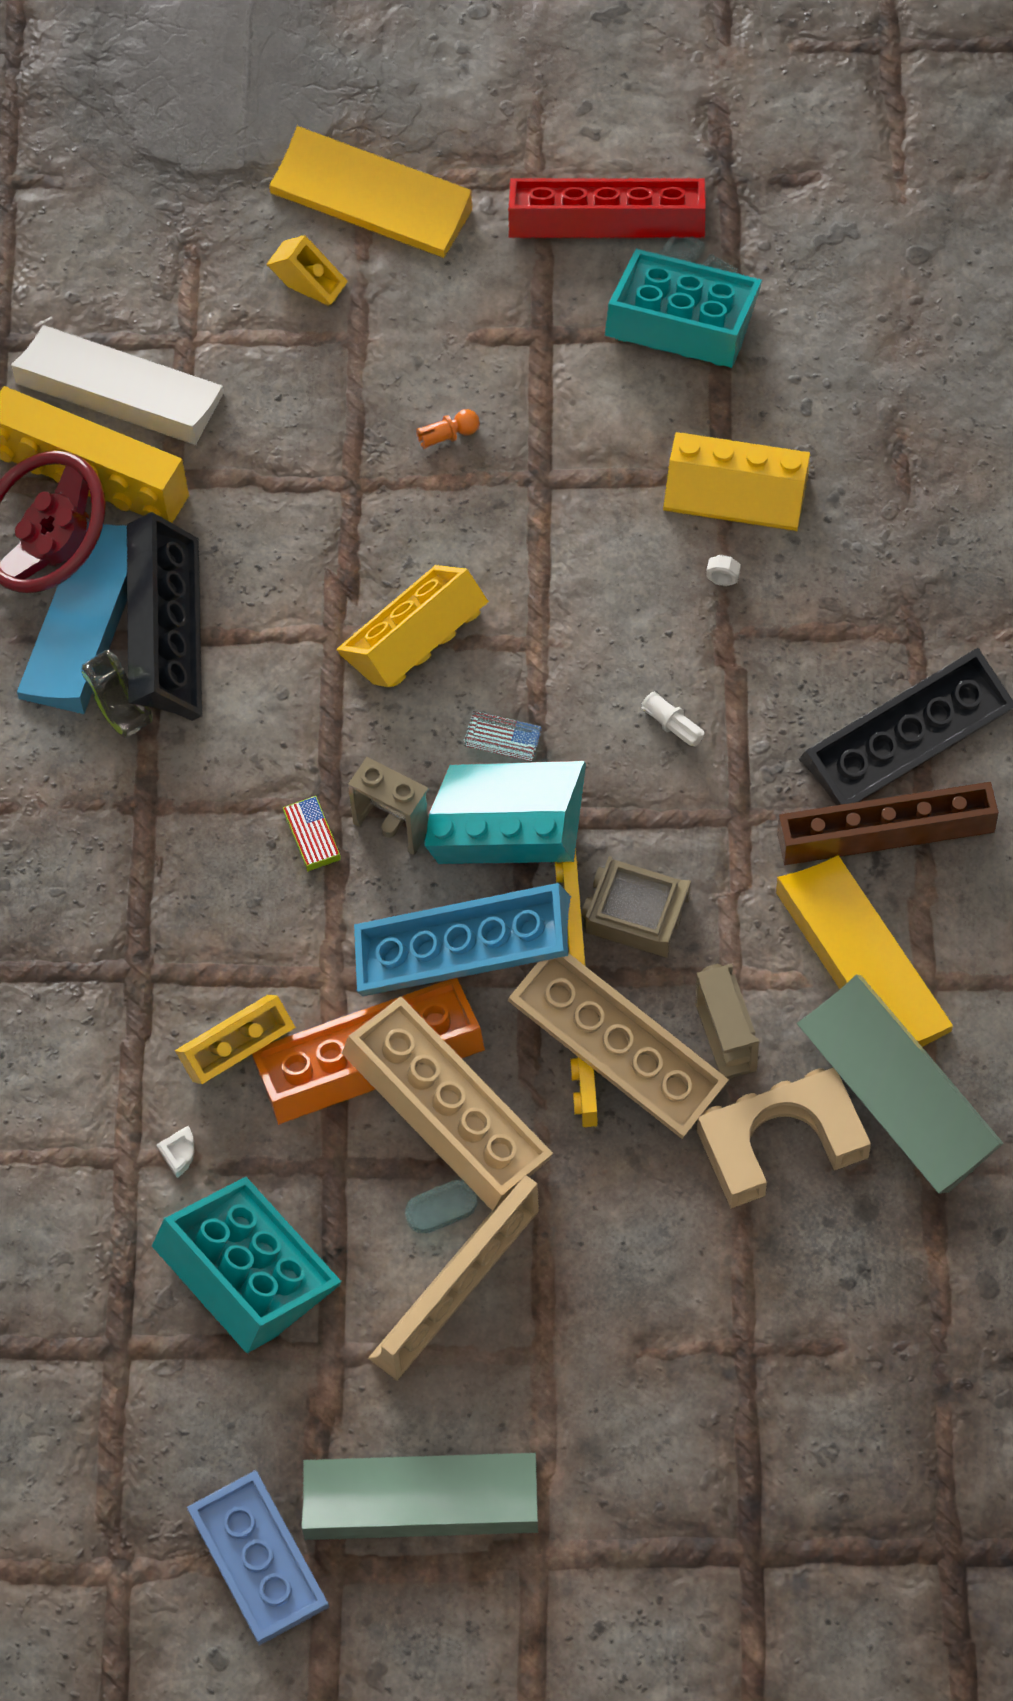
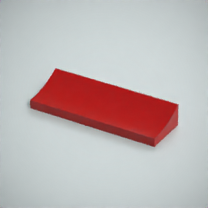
[508,178,706,238]

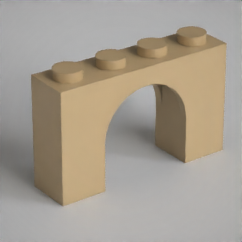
[697,1068,871,1208]

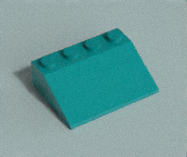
[605,249,762,368]
[425,761,586,864]
[152,1177,342,1353]

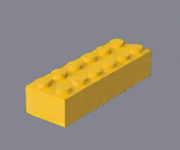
[0,386,189,523]

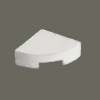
[157,1126,195,1178]

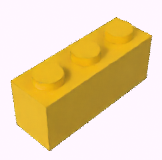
[175,995,296,1084]

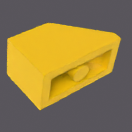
[266,235,348,306]

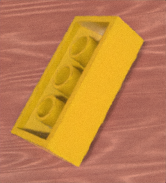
[663,432,810,531]
[336,565,489,687]

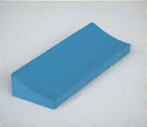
[17,521,127,714]
[354,883,571,996]

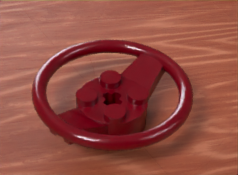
[0,451,106,593]

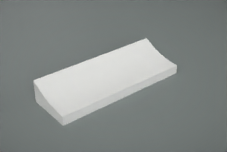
[11,325,224,445]

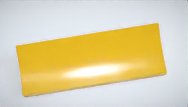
[269,126,472,258]
[776,855,953,1047]

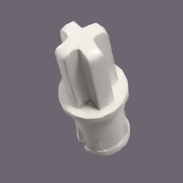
[641,692,705,747]

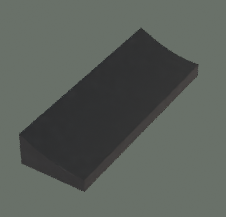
[127,512,202,721]
[799,648,1013,805]

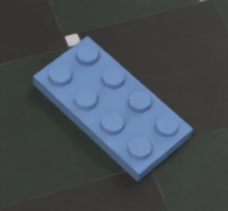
[187,1470,329,1646]

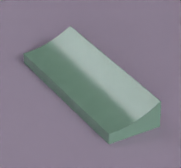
[797,975,1004,1193]
[302,1453,538,1540]

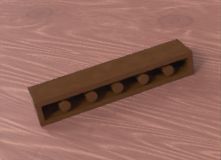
[777,782,999,865]

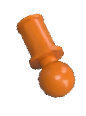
[416,409,480,449]

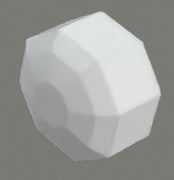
[706,555,741,586]

